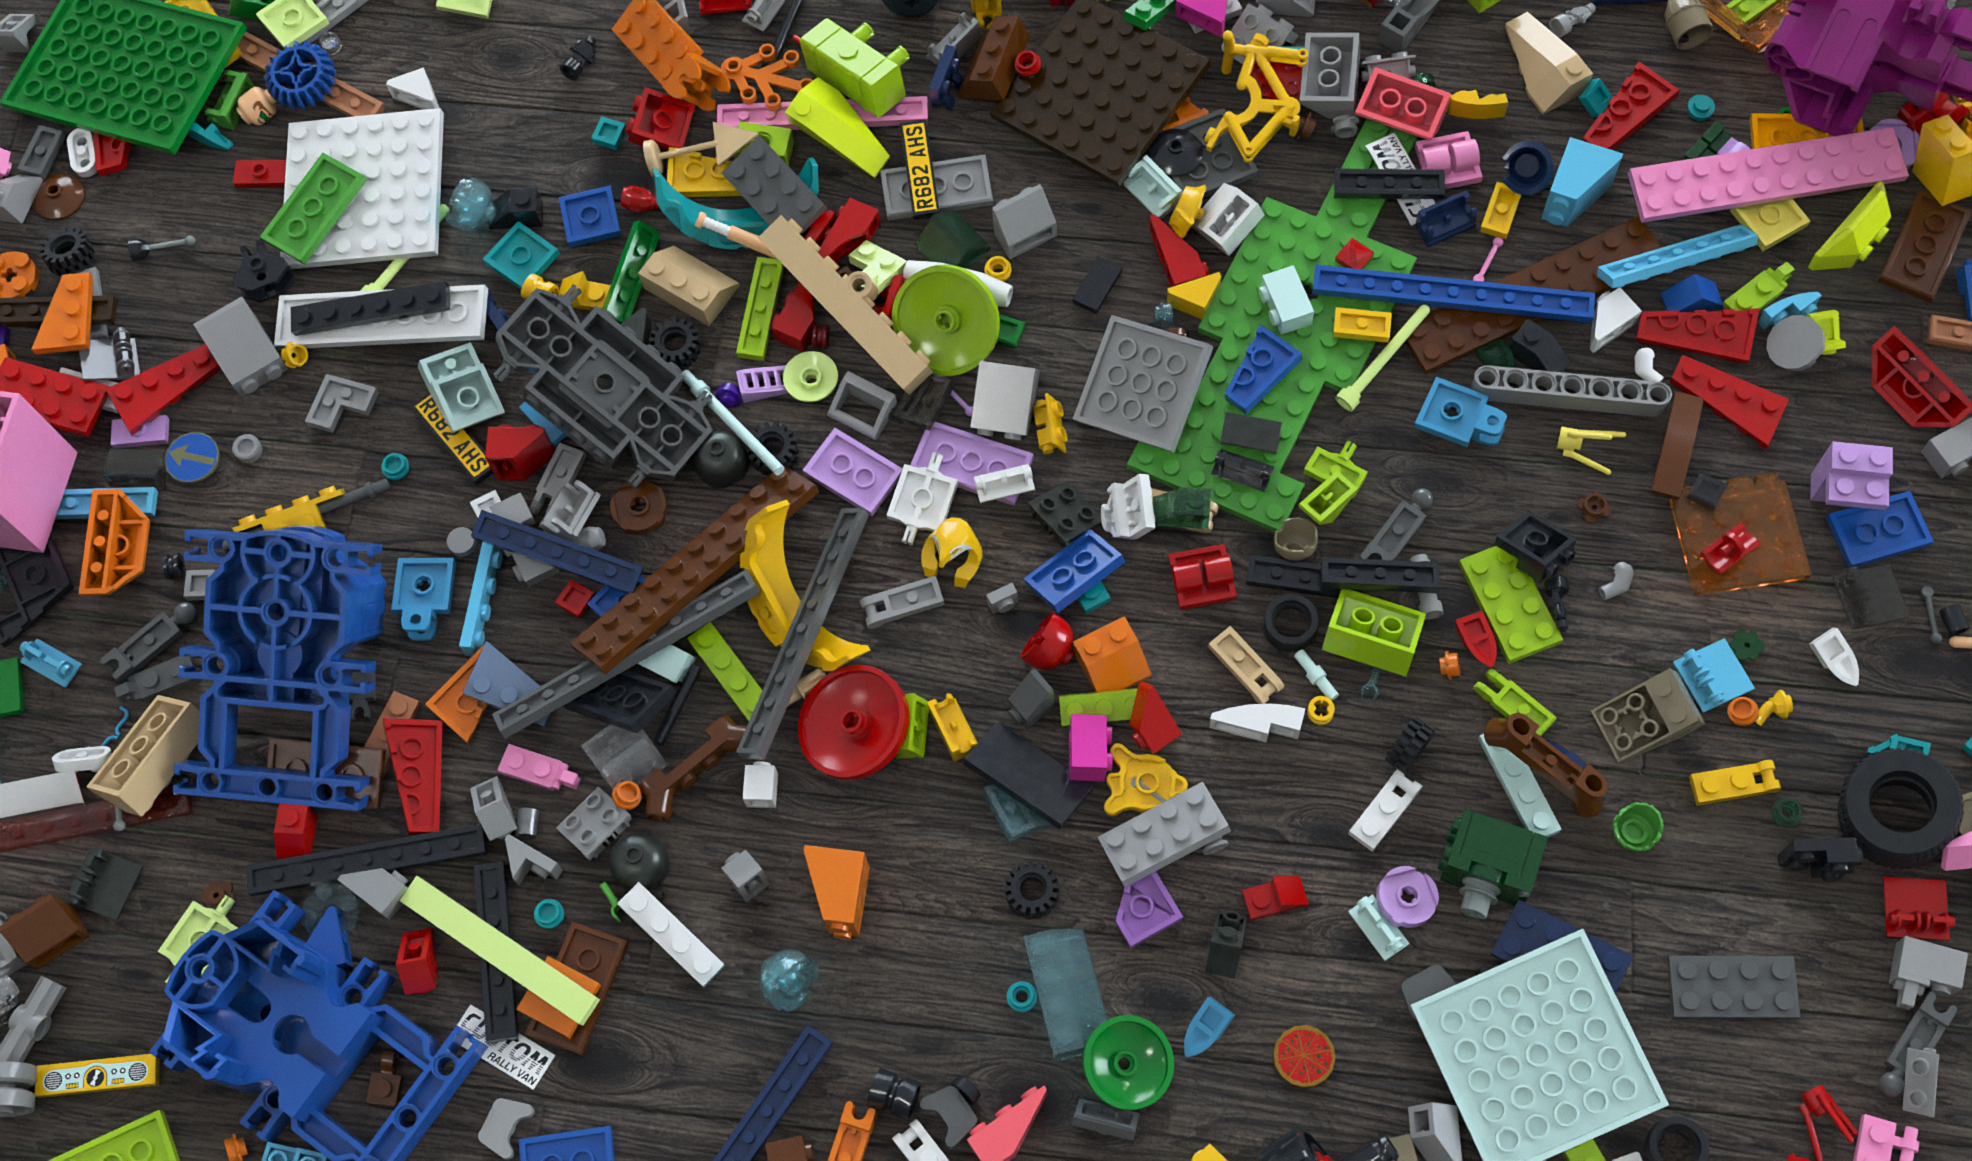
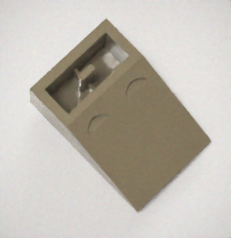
[1591,668,1706,763]

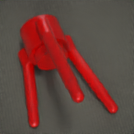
[1798,1085,1859,1161]

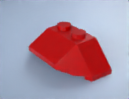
[1872,326,1972,427]

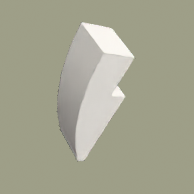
[1209,704,1305,743]

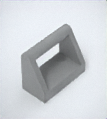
[827,371,898,440]

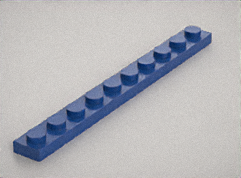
[1312,265,1595,323]

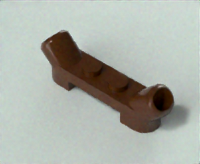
[1484,713,1608,818]
[638,715,747,822]

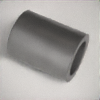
[516,808,539,839]

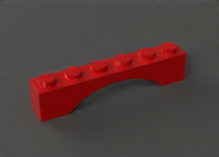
[771,198,881,352]

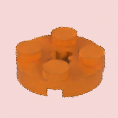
[0,251,40,298]

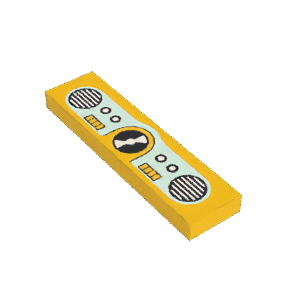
[35,1054,160,1098]

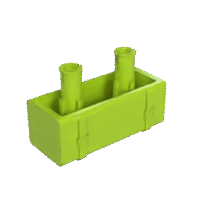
[800,18,910,118]

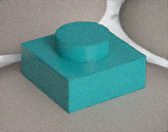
[1578,78,1613,117]
[591,116,626,151]
[1077,581,1111,614]

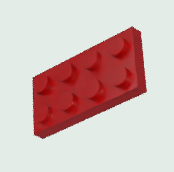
[0,357,109,437]

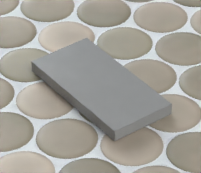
[880,155,993,221]

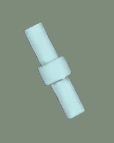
[1294,649,1339,700]

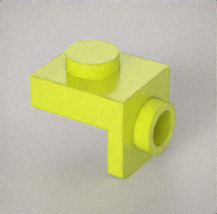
[1807,310,1846,355]

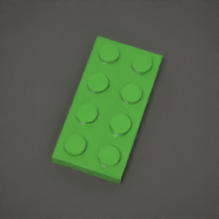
[260,152,367,265]

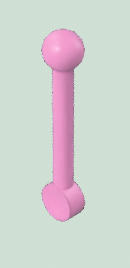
[1473,237,1504,282]

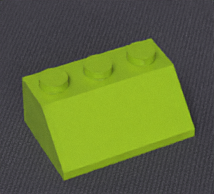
[1322,589,1426,677]

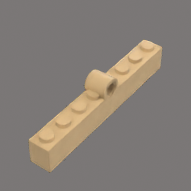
[758,215,933,395]

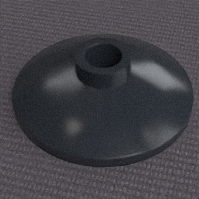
[1149,129,1203,177]

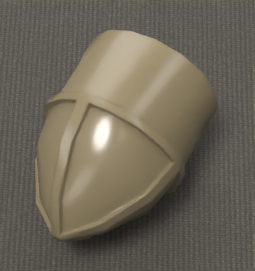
[1664,0,1714,50]

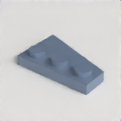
[463,641,550,727]

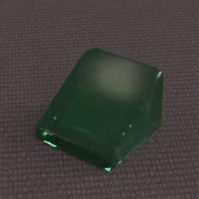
[1475,339,1515,368]

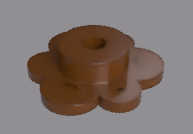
[201,881,235,910]

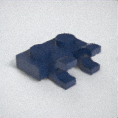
[929,45,963,111]

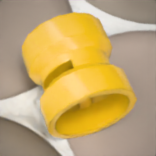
[521,274,559,299]

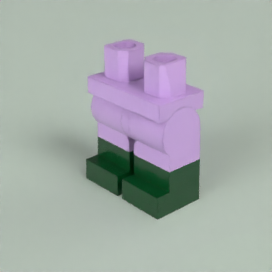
[1683,121,1751,160]

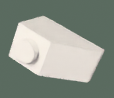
[1590,288,1642,353]

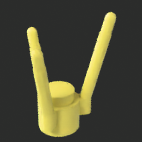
[1557,427,1626,475]

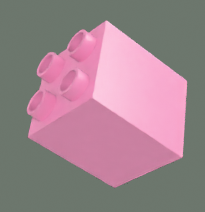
[0,391,78,553]

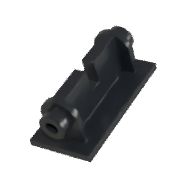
[1211,449,1274,492]

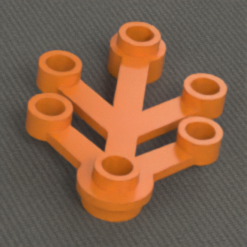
[721,44,813,111]

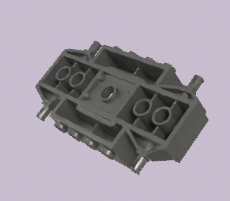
[493,284,713,489]

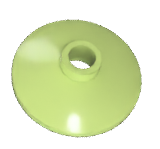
[783,351,838,402]

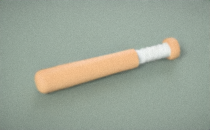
[695,212,777,259]

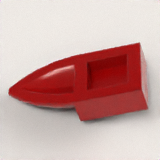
[1454,611,1497,668]

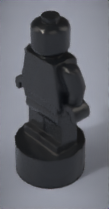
[560,36,596,80]
[1544,576,1569,632]

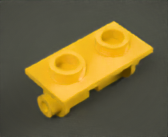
[1033,393,1067,454]

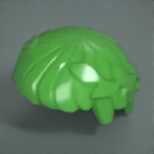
[1612,802,1664,851]

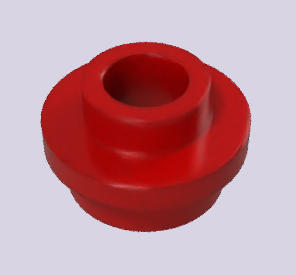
[1015,50,1041,77]

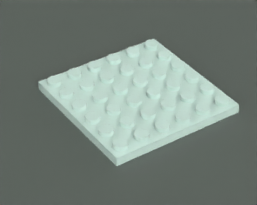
[1410,929,1669,1161]

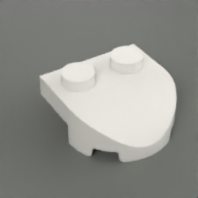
[1101,474,1155,540]

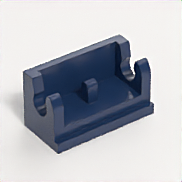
[1415,190,1477,247]

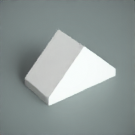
[386,68,439,110]

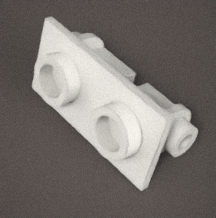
[974,464,1035,503]

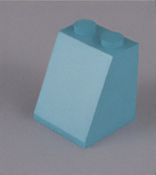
[1541,137,1623,227]

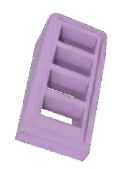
[736,365,788,403]

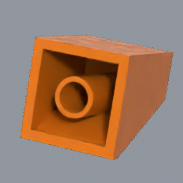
[804,845,870,940]

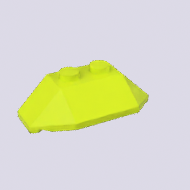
[1808,180,1891,270]

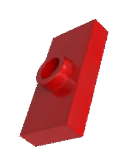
[233,160,286,188]

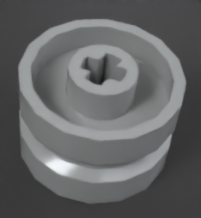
[0,1062,37,1117]

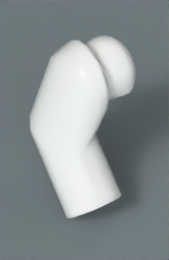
[1635,347,1664,382]

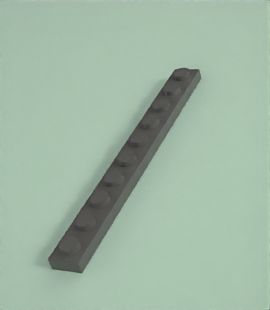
[736,508,869,760]
[492,570,760,739]

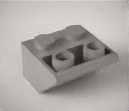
[992,184,1057,259]

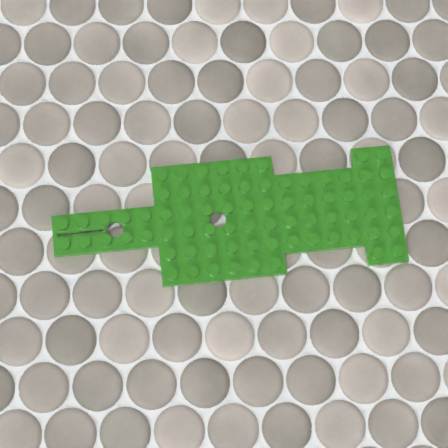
[1127,119,1418,533]

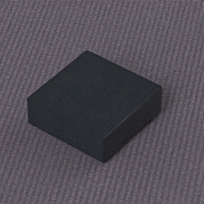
[1687,472,1728,511]

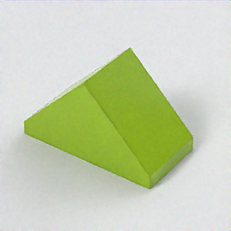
[1298,471,1358,525]

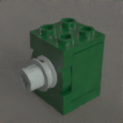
[1437,809,1548,919]

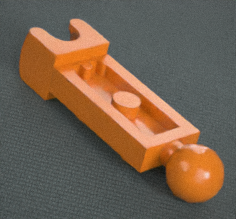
[828,1101,878,1161]

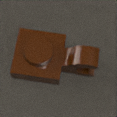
[365,1051,404,1107]

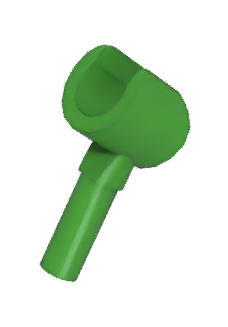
[600,882,622,923]

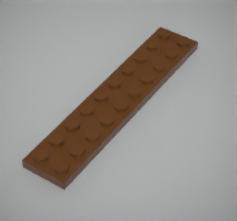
[1398,216,1661,375]
[570,467,819,675]

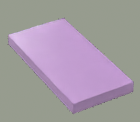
[910,420,1034,506]

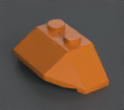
[79,489,150,596]

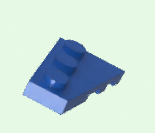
[1224,324,1302,414]

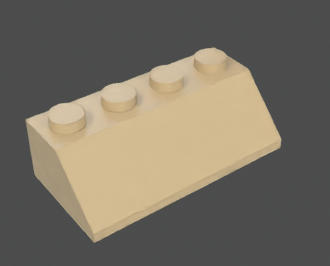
[87,695,200,817]

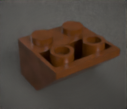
[0,894,90,970]

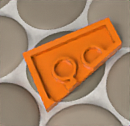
[31,272,93,354]
[425,645,488,744]

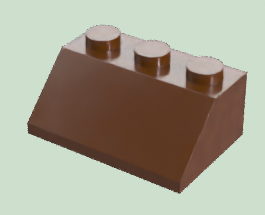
[957,16,1030,101]

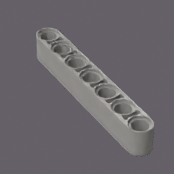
[1471,365,1672,417]

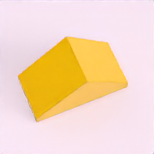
[1167,272,1221,320]

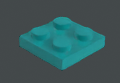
[483,221,560,290]

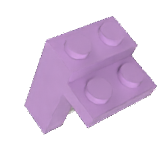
[1810,441,1893,510]

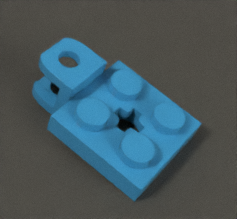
[1414,377,1507,447]
[391,558,456,641]

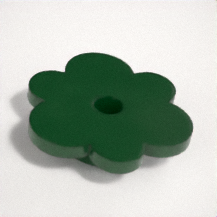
[1729,630,1765,661]

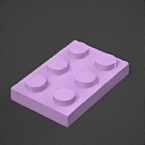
[802,428,903,516]

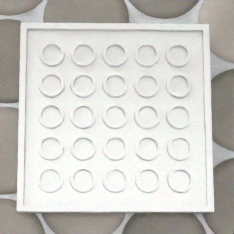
[280,108,444,269]

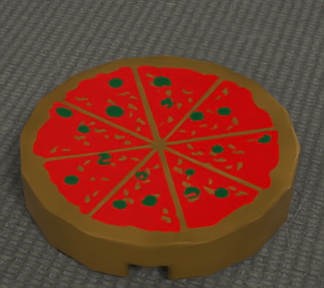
[1273,1025,1336,1089]

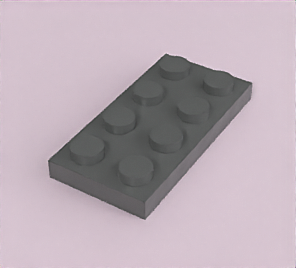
[722,136,828,235]
[1667,956,1800,1020]

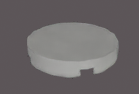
[1766,315,1826,371]

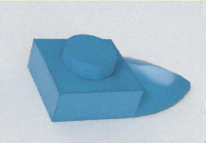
[1184,997,1235,1057]

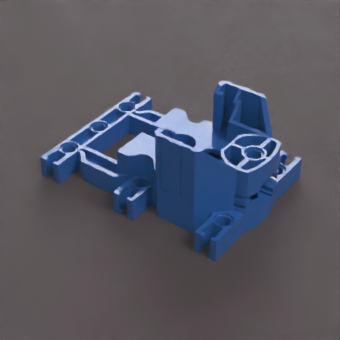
[173,525,386,811]
[149,890,489,1161]

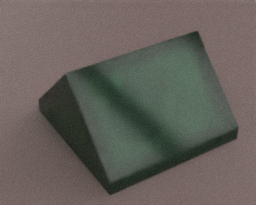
[915,211,991,268]

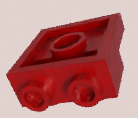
[625,87,695,150]

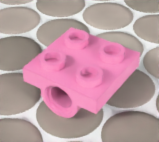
[1415,131,1483,189]

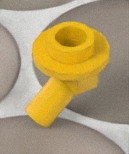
[1755,690,1793,726]

